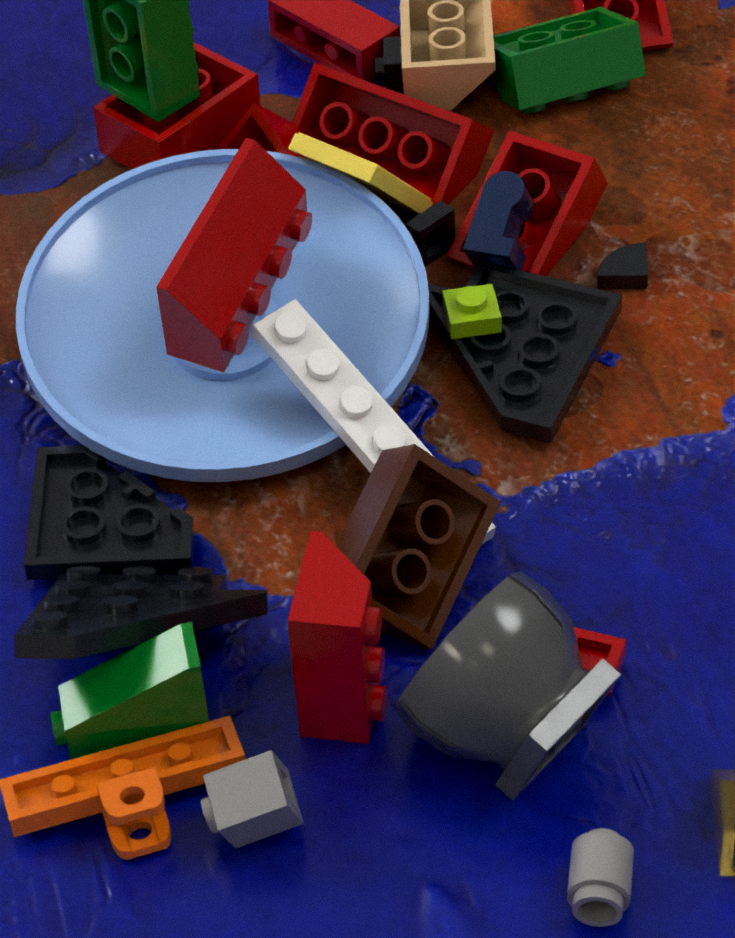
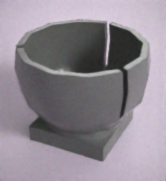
[396,571,621,801]

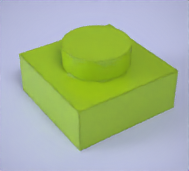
[442,284,502,339]

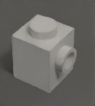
[201,750,304,848]

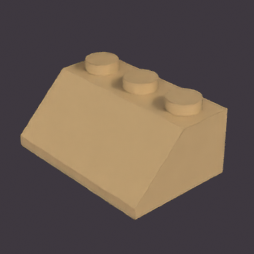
[400,0,496,111]

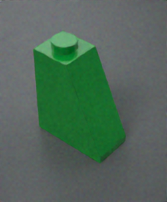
[50,622,209,759]

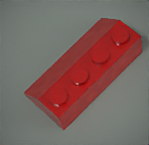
[292,62,495,207]
[156,138,312,372]

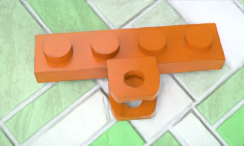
[0,716,246,860]

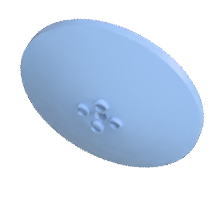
[16,149,429,482]

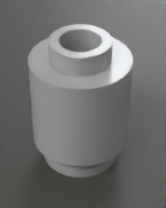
[567,828,634,927]

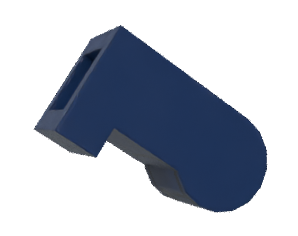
[463,171,534,270]

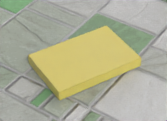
[288,132,433,214]

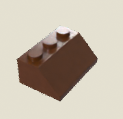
[336,444,501,650]

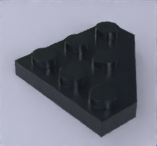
[24,445,195,580]

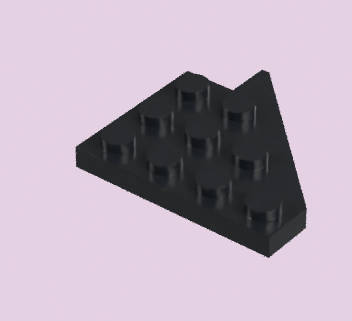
[428,261,622,443]
[14,566,268,659]

